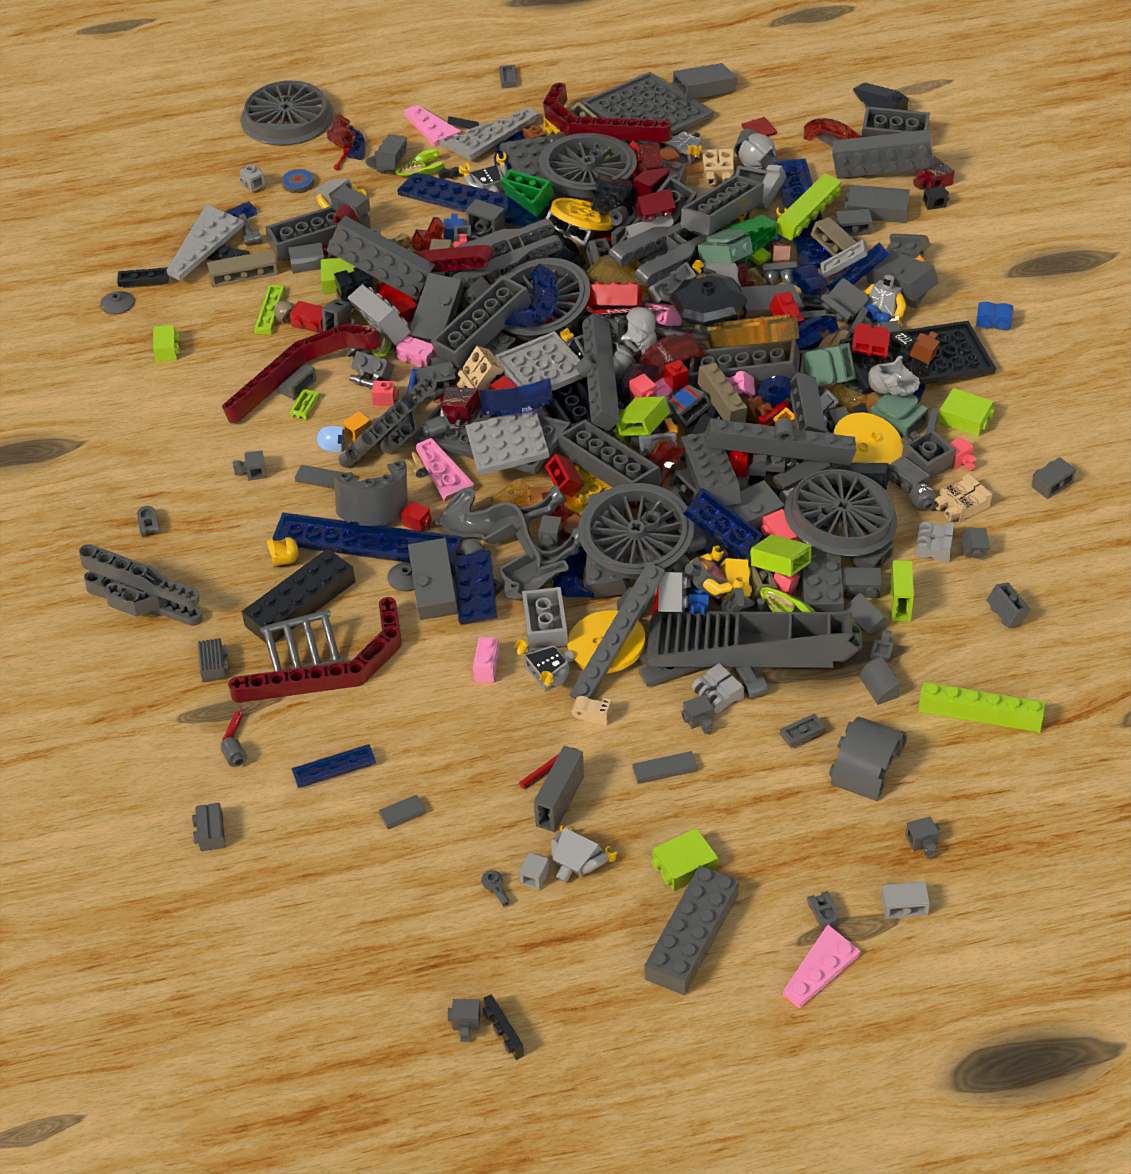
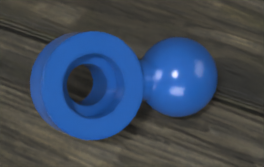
[864,304,891,324]

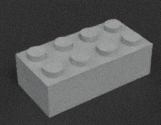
[347,284,411,346]

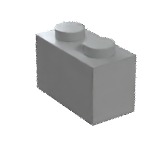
[880,882,930,919]

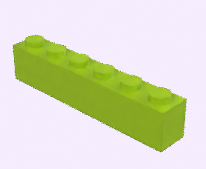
[777,173,842,241]
[918,682,1045,733]

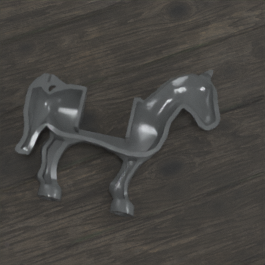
[433,485,582,600]

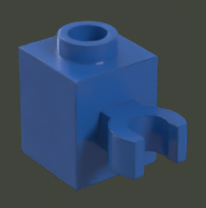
[443,214,464,242]
[688,587,709,614]

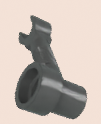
[239,213,262,246]

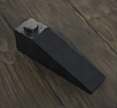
[853,83,909,110]

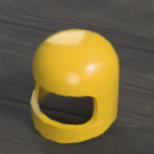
[267,537,299,566]

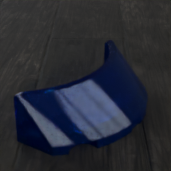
[504,263,559,327]
[780,315,839,344]
[480,378,554,416]
[551,546,594,597]

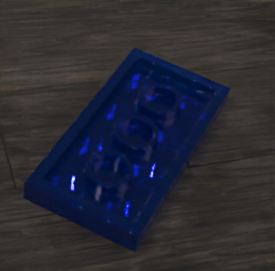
[683,488,763,560]
[453,550,498,625]

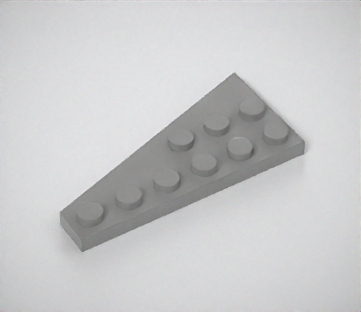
[439,108,540,161]
[167,204,245,281]

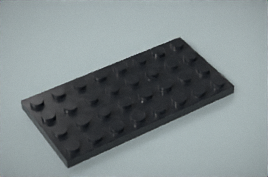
[839,321,996,394]

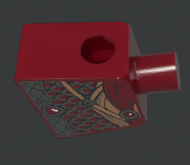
[913,157,955,189]
[441,387,481,424]

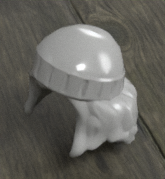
[621,307,658,357]
[868,356,920,396]

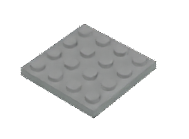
[495,331,585,401]
[465,407,550,476]

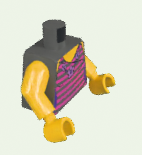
[685,546,745,599]

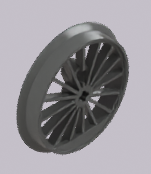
[241,80,333,145]
[539,133,637,198]
[504,258,590,341]
[784,469,897,556]
[578,483,694,579]

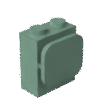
[698,229,753,263]
[803,343,856,386]
[870,393,928,439]

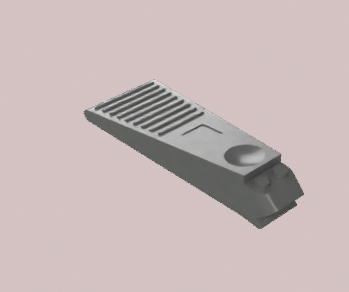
[646,611,862,668]

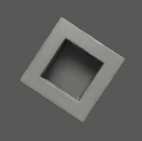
[519,852,549,891]

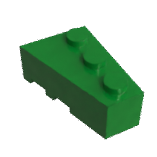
[501,169,555,217]
[730,215,778,261]

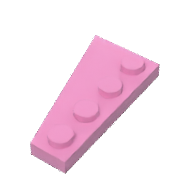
[404,105,461,147]
[416,438,474,502]
[783,925,860,1009]

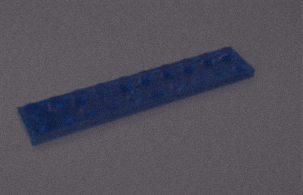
[774,158,833,270]
[397,173,551,227]
[272,512,463,566]

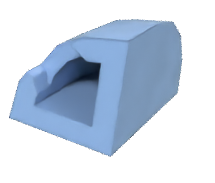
[317,426,345,452]

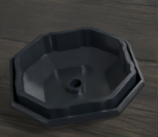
[670,273,748,326]

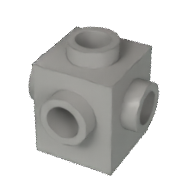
[239,164,266,192]

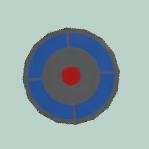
[282,169,314,193]

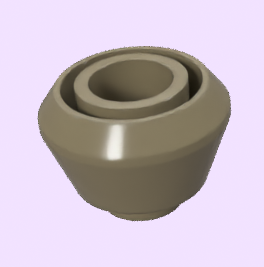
[274,300,295,323]

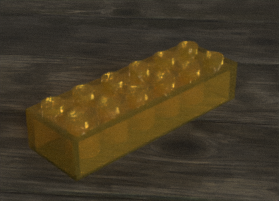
[708,314,799,348]

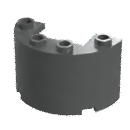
[334,461,408,526]
[829,716,907,801]

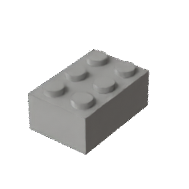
[522,587,568,648]

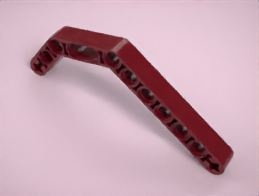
[543,83,672,142]
[333,204,494,273]
[222,324,382,423]
[228,597,402,703]

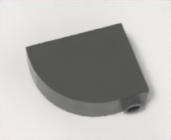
[546,210,597,246]

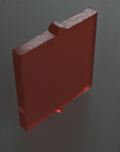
[741,117,777,137]

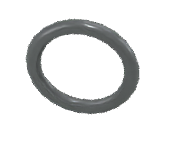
[654,322,709,341]

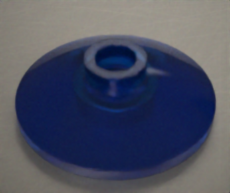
[757,375,791,406]

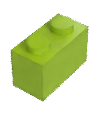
[153,325,180,362]

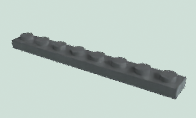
[569,562,666,699]

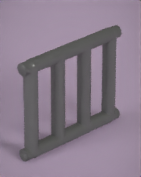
[260,610,344,671]

